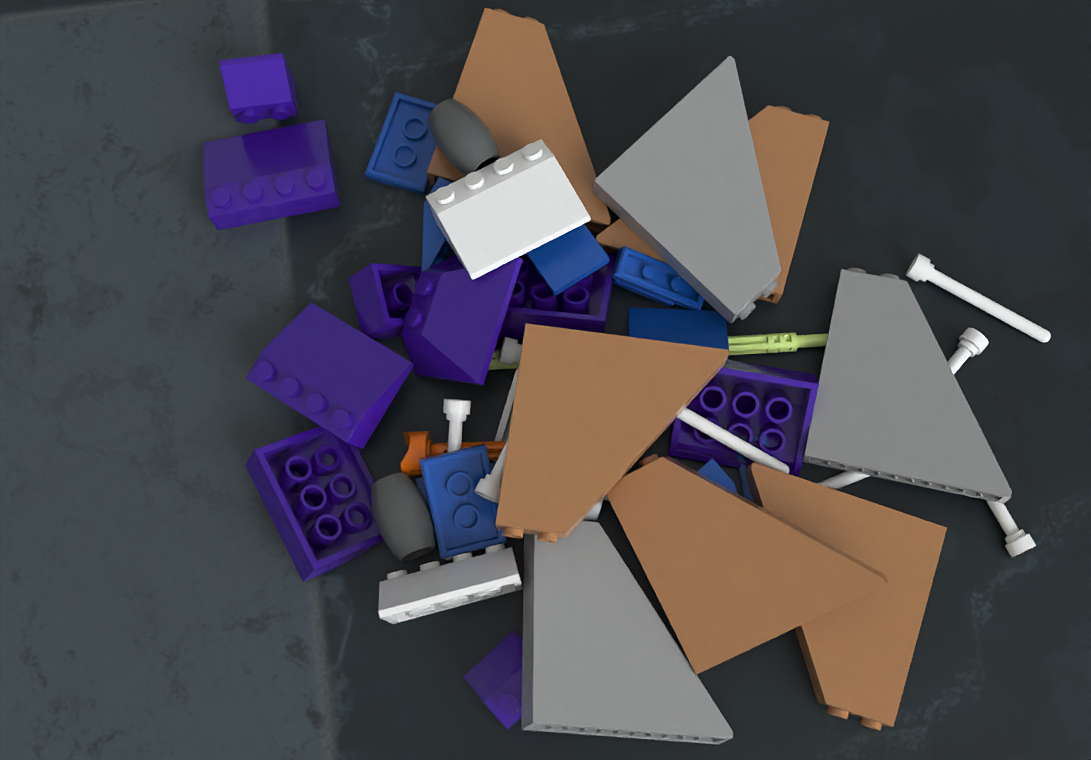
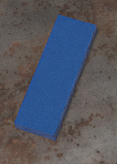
[611,246,704,311]

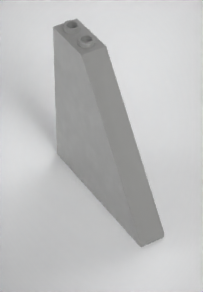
[593,56,781,324]
[802,268,1012,504]
[521,521,733,745]

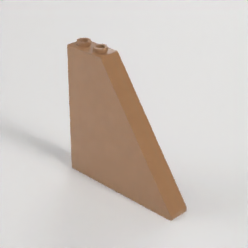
[427,8,611,233]
[596,105,829,304]
[495,323,729,543]
[606,453,888,675]
[745,462,947,731]

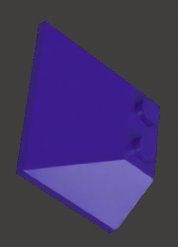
[401,254,523,385]

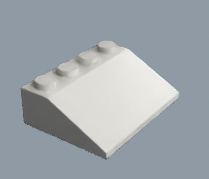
[425,139,591,280]
[378,544,523,624]

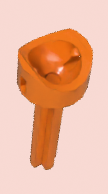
[400,431,507,476]

